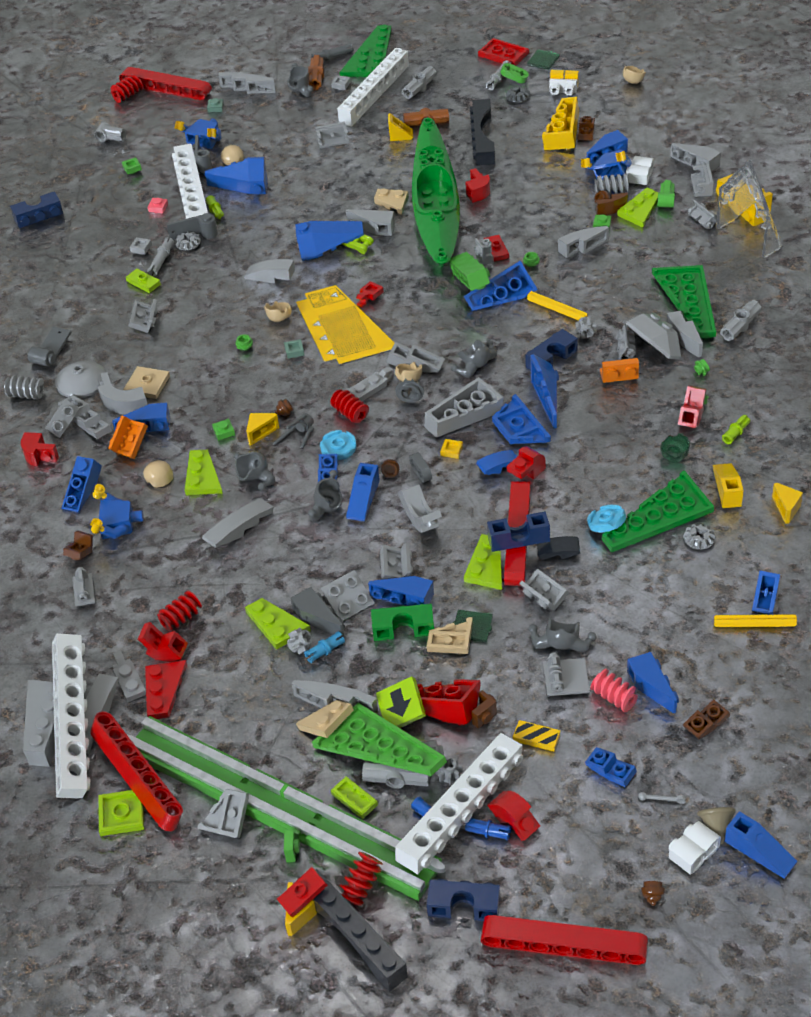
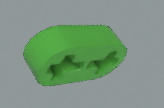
[500,63,529,83]

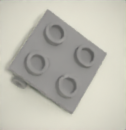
[320,570,375,621]
[543,653,590,696]

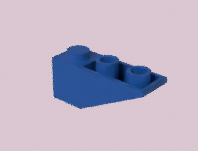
[586,130,628,163]
[112,403,170,432]
[61,456,102,513]
[346,463,380,522]
[368,576,434,606]
[627,652,679,713]
[725,811,797,879]

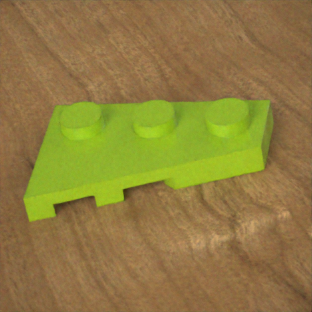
[617,187,659,228]
[185,449,222,495]
[464,534,502,590]
[245,598,311,650]

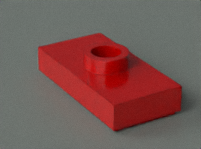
[484,235,510,262]
[277,867,328,918]

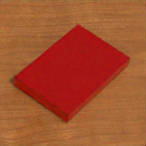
[478,38,529,66]

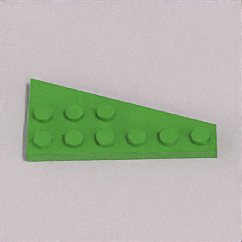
[312,703,447,776]

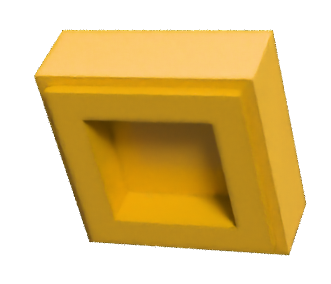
[440,439,463,459]

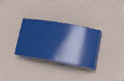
[476,450,517,475]
[318,454,338,482]
[585,747,637,788]

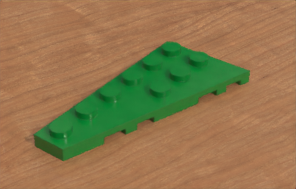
[339,25,392,77]
[652,265,716,338]
[602,470,714,553]

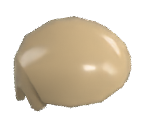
[623,66,646,84]
[221,145,244,166]
[264,301,292,322]
[395,362,422,382]
[143,460,173,488]

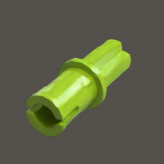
[205,195,224,219]
[722,415,750,444]

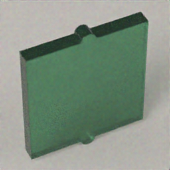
[527,50,560,70]
[453,610,493,642]

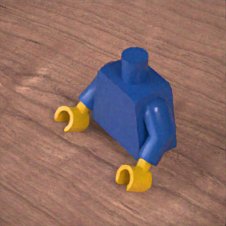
[174,118,222,149]
[581,150,632,180]
[90,484,144,539]

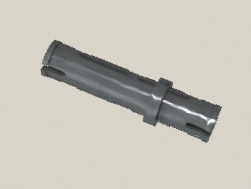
[311,43,354,61]

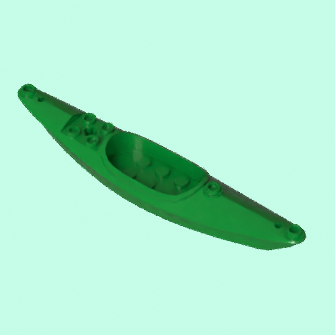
[412,118,460,267]

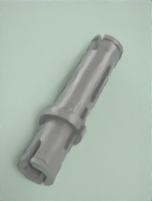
[486,60,511,90]
[147,237,174,277]

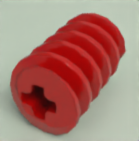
[111,74,144,103]
[330,389,369,423]
[157,591,202,632]
[339,851,383,906]

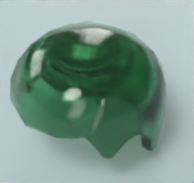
[660,433,690,462]

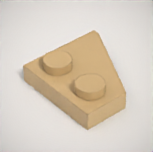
[374,188,409,214]
[427,617,473,654]
[296,700,354,738]

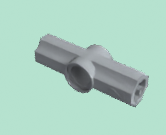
[402,66,437,99]
[720,300,762,341]
[362,761,430,789]

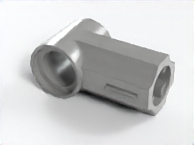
[94,122,126,142]

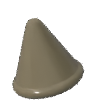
[697,807,736,845]

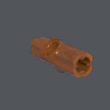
[308,55,324,90]
[403,108,449,127]

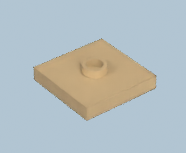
[123,366,170,399]

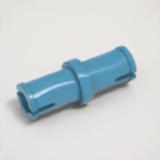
[304,631,345,663]

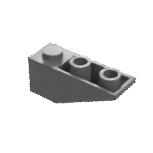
[291,587,345,638]

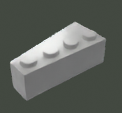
[424,377,504,437]
[23,680,72,767]

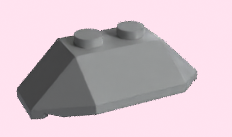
[622,313,681,360]

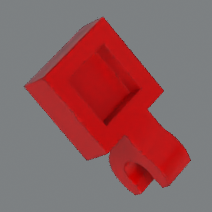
[356,281,384,308]

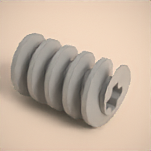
[595,174,628,195]
[4,375,44,400]

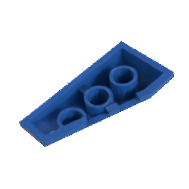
[205,157,268,194]
[295,221,364,261]
[463,261,538,311]
[530,354,559,429]

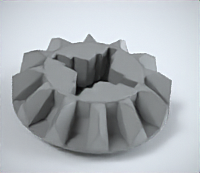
[175,231,201,250]
[684,523,716,549]

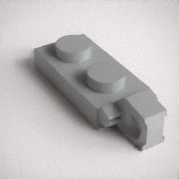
[348,366,394,401]
[112,650,146,702]

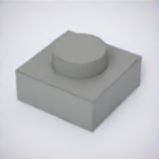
[331,75,351,90]
[130,237,152,255]

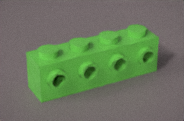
[449,252,490,291]

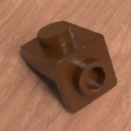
[63,530,93,560]
[472,690,497,729]

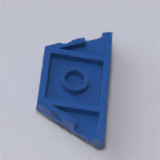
[492,394,551,444]

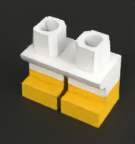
[549,70,579,95]

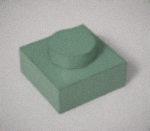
[207,98,224,113]
[284,339,304,359]

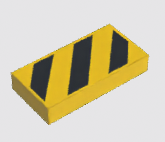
[513,720,560,752]

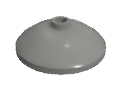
[55,360,106,399]

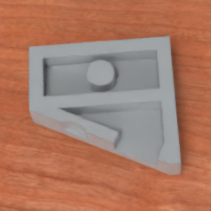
[198,789,249,838]

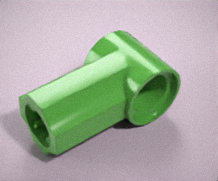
[657,180,675,208]

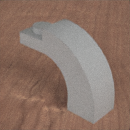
[97,372,147,414]
[398,484,442,533]

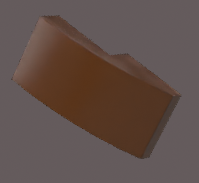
[577,116,595,141]
[596,193,628,216]
[683,699,730,739]

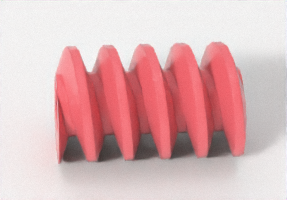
[590,668,638,712]

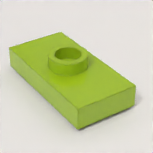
[126,269,161,293]
[331,776,378,819]

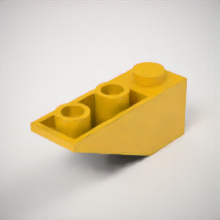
[713,463,744,508]

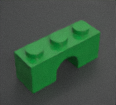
[371,604,434,641]

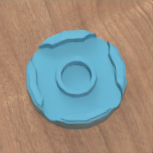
[320,430,357,460]
[587,504,626,533]

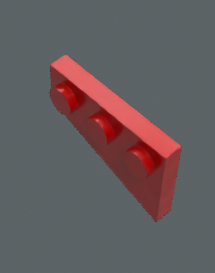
[145,660,187,719]

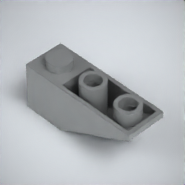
[670,143,721,172]
[346,209,395,236]

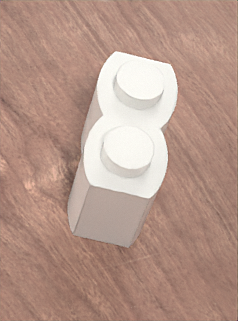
[626,156,654,185]
[668,821,721,875]

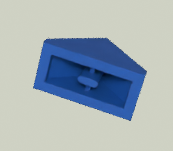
[752,570,780,614]

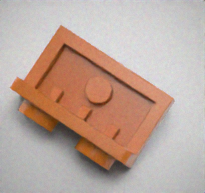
[600,358,639,383]
[108,415,148,459]

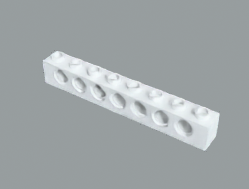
[337,48,409,127]
[172,144,208,219]
[52,633,90,798]
[395,733,523,874]

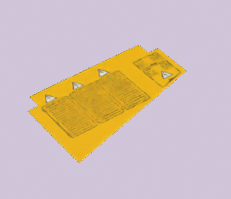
[296,285,394,364]

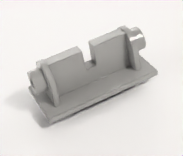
[688,200,719,229]
[474,238,492,269]
[616,324,636,360]
[45,399,80,438]
[72,567,95,607]

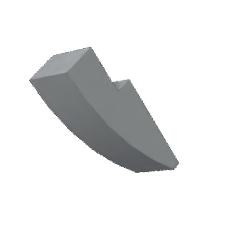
[558,226,609,258]
[244,259,295,283]
[666,311,703,357]
[386,342,445,373]

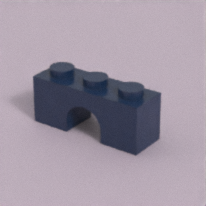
[10,191,64,228]
[525,329,578,371]
[487,511,550,552]
[427,879,500,921]

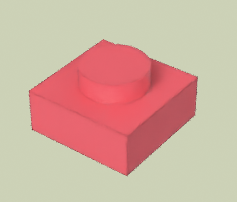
[148,198,168,213]

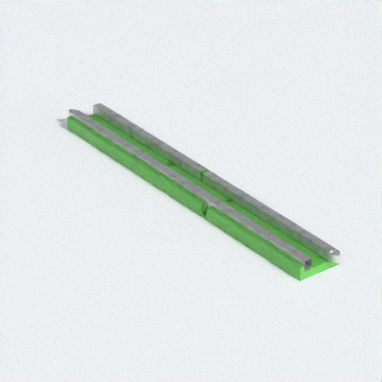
[128,716,445,902]

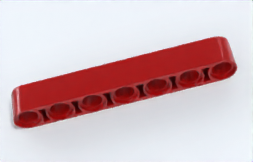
[119,67,212,100]
[504,481,531,586]
[90,712,183,832]
[481,915,648,965]

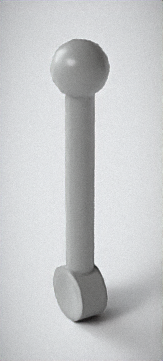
[638,792,686,804]

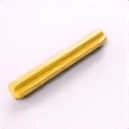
[527,291,588,321]
[714,614,797,627]

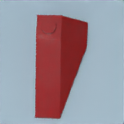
[417,679,481,725]

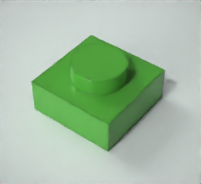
[122,157,142,175]
[593,215,611,229]
[212,419,235,441]
[284,830,300,862]

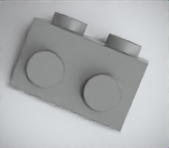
[128,299,158,333]
[380,542,413,579]
[519,569,569,611]

